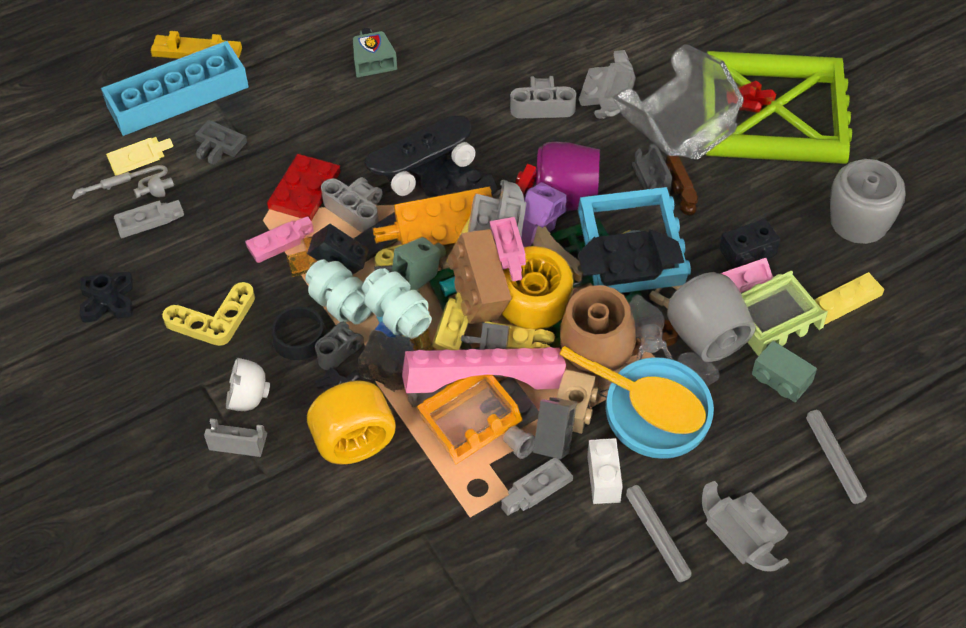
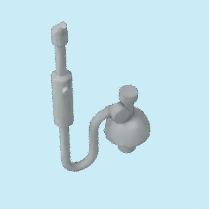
[72,165,174,199]

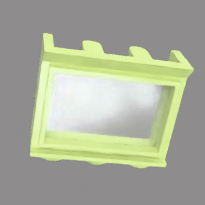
[741,270,828,356]

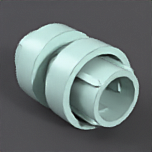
[305,259,372,324]
[362,268,432,339]

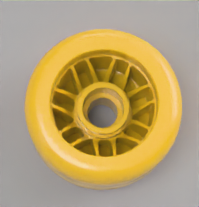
[502,246,573,330]
[307,380,396,464]

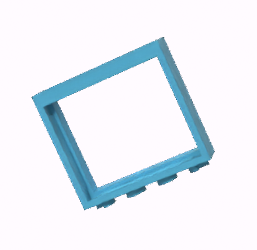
[578,187,691,293]

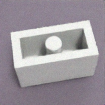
[587,438,622,504]

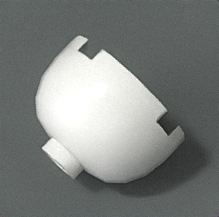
[226,358,270,411]

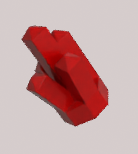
[729,81,776,113]

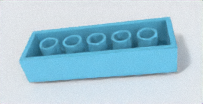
[101,41,249,136]

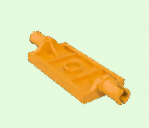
[373,186,492,246]

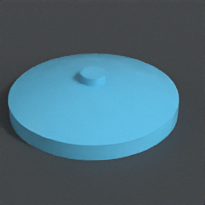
[606,358,714,458]

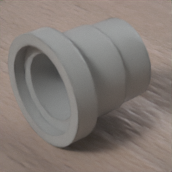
[503,426,535,459]

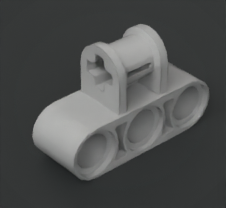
[510,76,576,118]
[321,177,382,233]

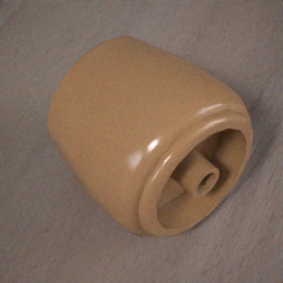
[560,285,636,374]

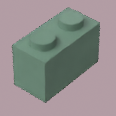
[752,341,817,402]

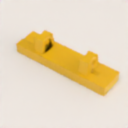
[151,31,242,59]

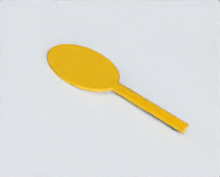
[559,346,706,434]

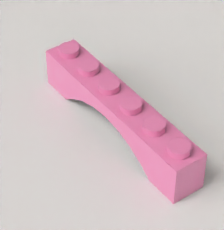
[402,347,566,393]

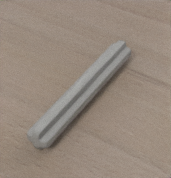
[806,409,867,504]
[626,485,691,582]

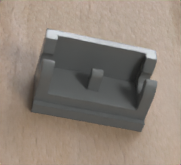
[632,143,672,195]
[533,397,577,459]

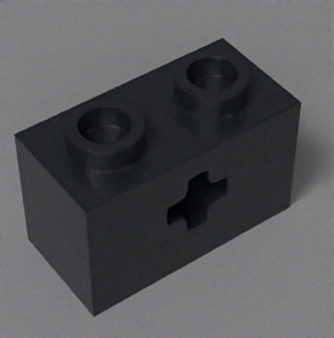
[307,224,369,275]

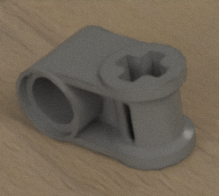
[315,321,364,370]

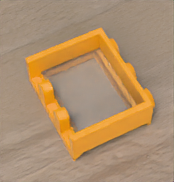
[417,374,523,464]

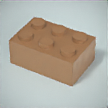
[448,229,512,324]

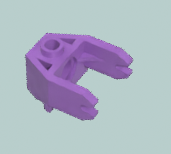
[521,182,566,247]

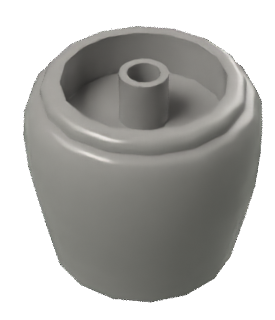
[830,159,906,244]
[667,272,756,362]

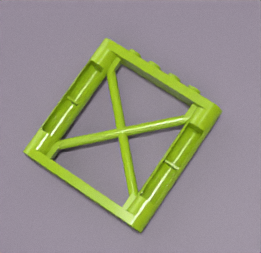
[705,51,852,164]

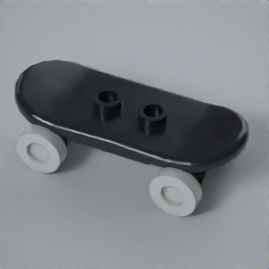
[365,115,475,196]

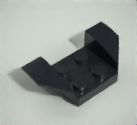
[408,155,498,198]
[578,229,685,286]

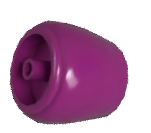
[535,142,600,211]

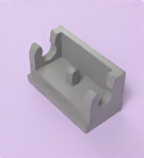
[204,418,267,457]

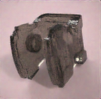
[357,330,414,392]

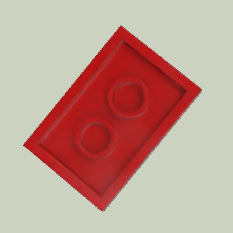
[267,154,341,221]

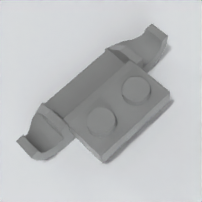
[579,50,636,119]
[468,180,527,237]
[702,481,789,572]

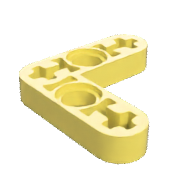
[163,282,255,346]

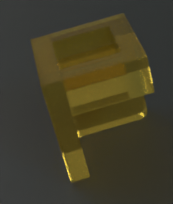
[287,236,317,277]

